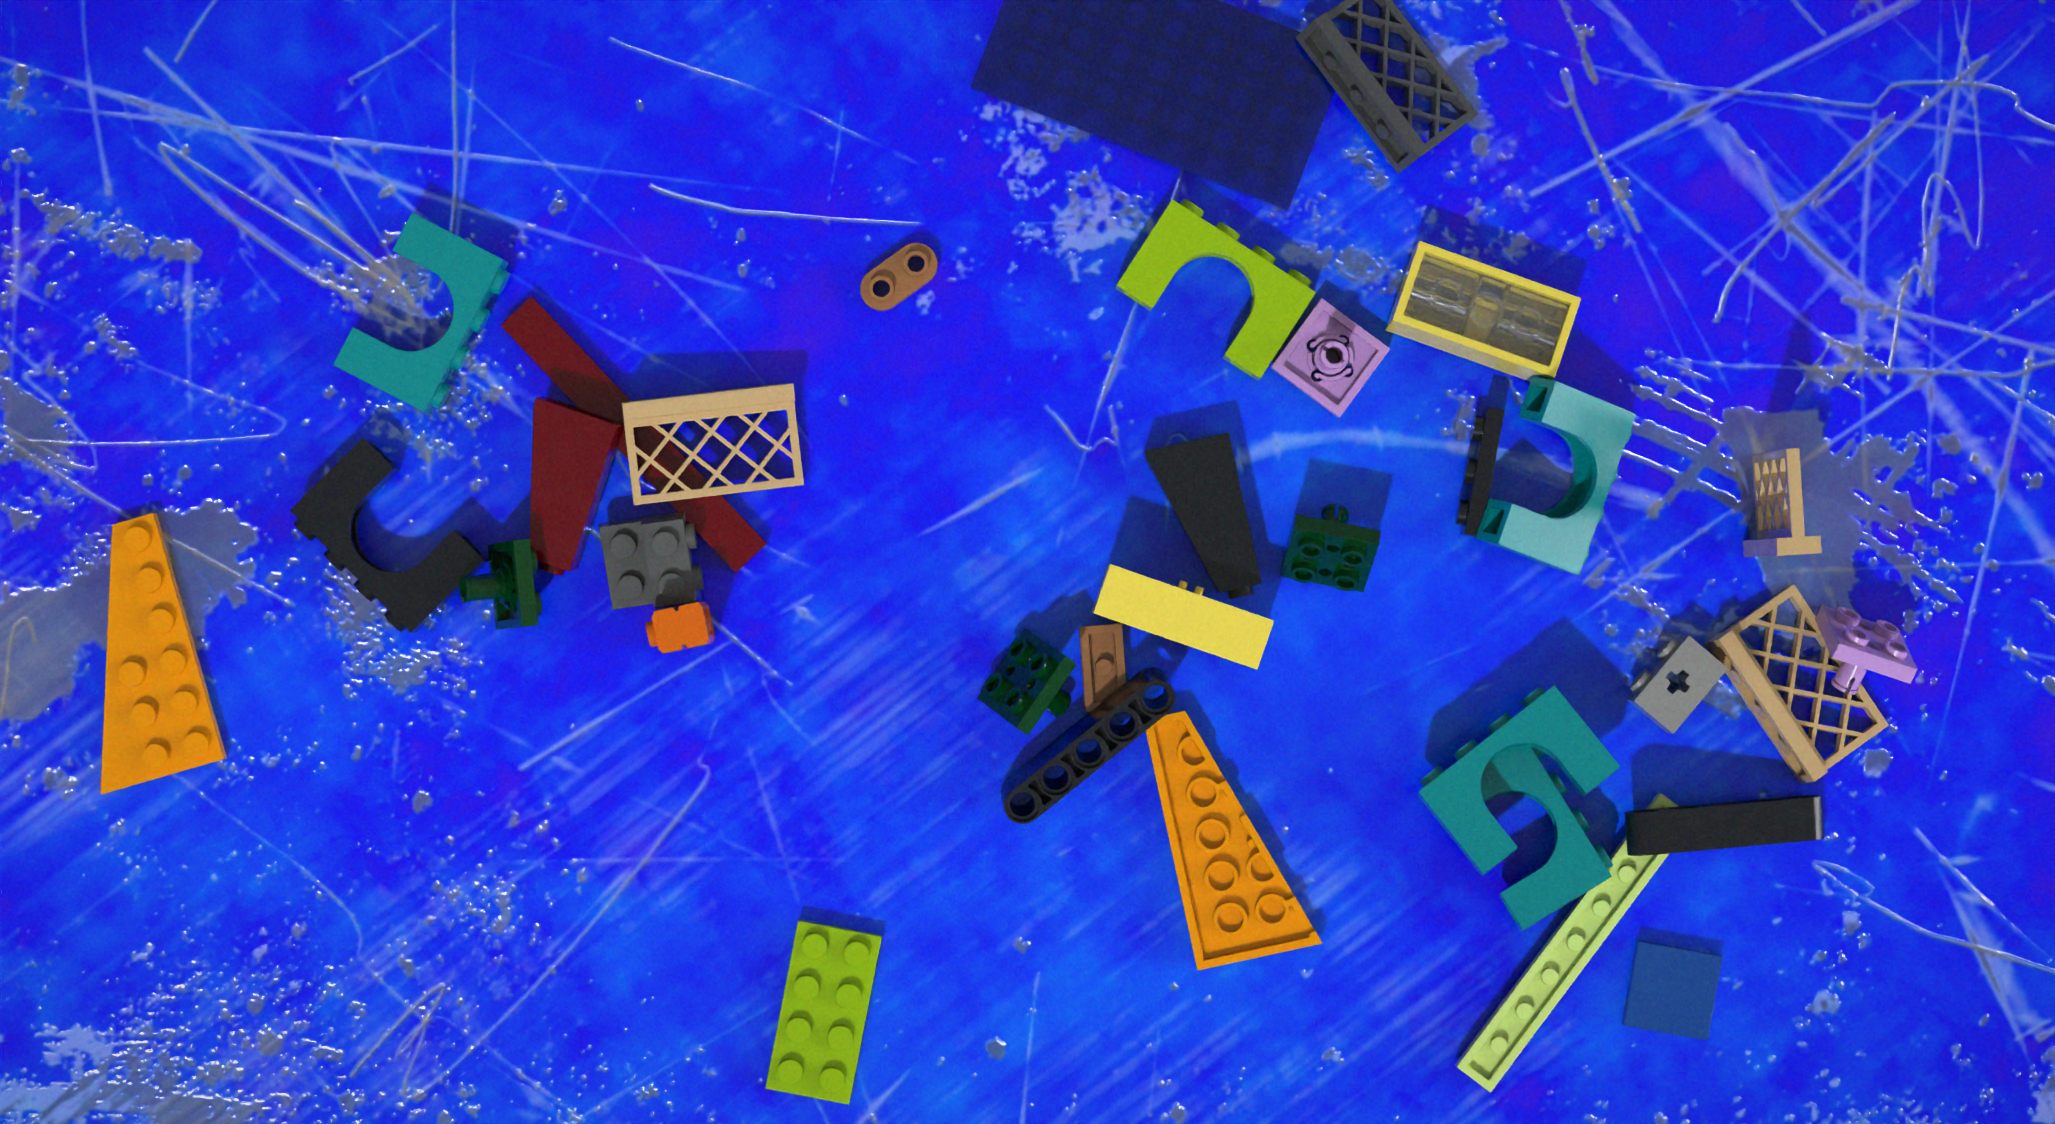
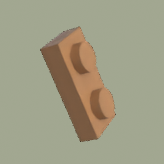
[1078,623,1126,712]

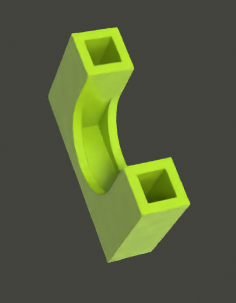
[1115,198,1316,381]

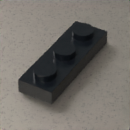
[1455,407,1505,537]

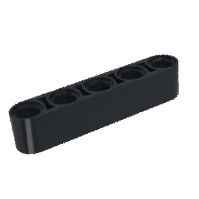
[1000,667,1175,824]
[1624,795,1825,856]

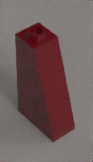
[530,396,624,575]

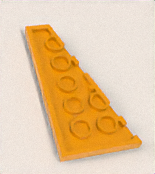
[100,513,227,795]
[1145,710,1322,970]

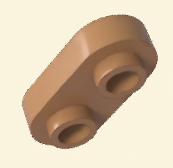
[860,243,938,311]

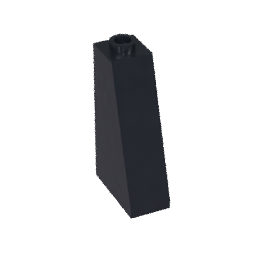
[1143,433,1262,599]

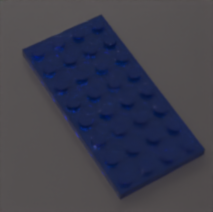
[971,0,1335,211]

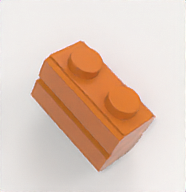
[645,601,716,654]

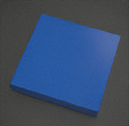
[1622,940,1723,1040]

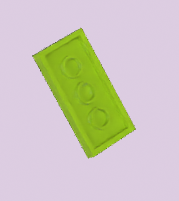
[765,919,882,1105]

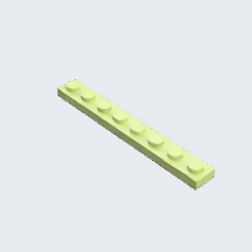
[1455,792,1678,1093]

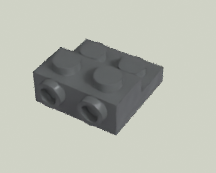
[599,511,704,610]

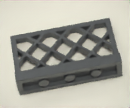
[1295,0,1478,174]

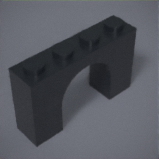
[290,438,489,633]

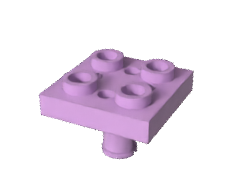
[1270,298,1390,418]
[1815,605,1918,695]

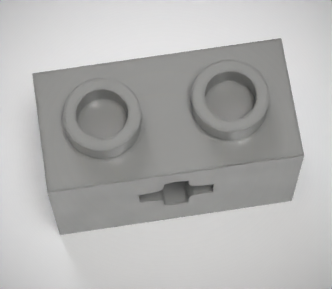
[1627,635,1728,734]

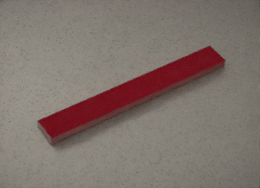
[500,296,768,573]

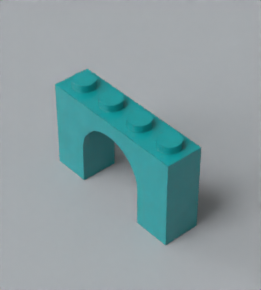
[333,213,510,414]
[1475,376,1636,575]
[1417,685,1621,876]
[1481,747,1613,932]

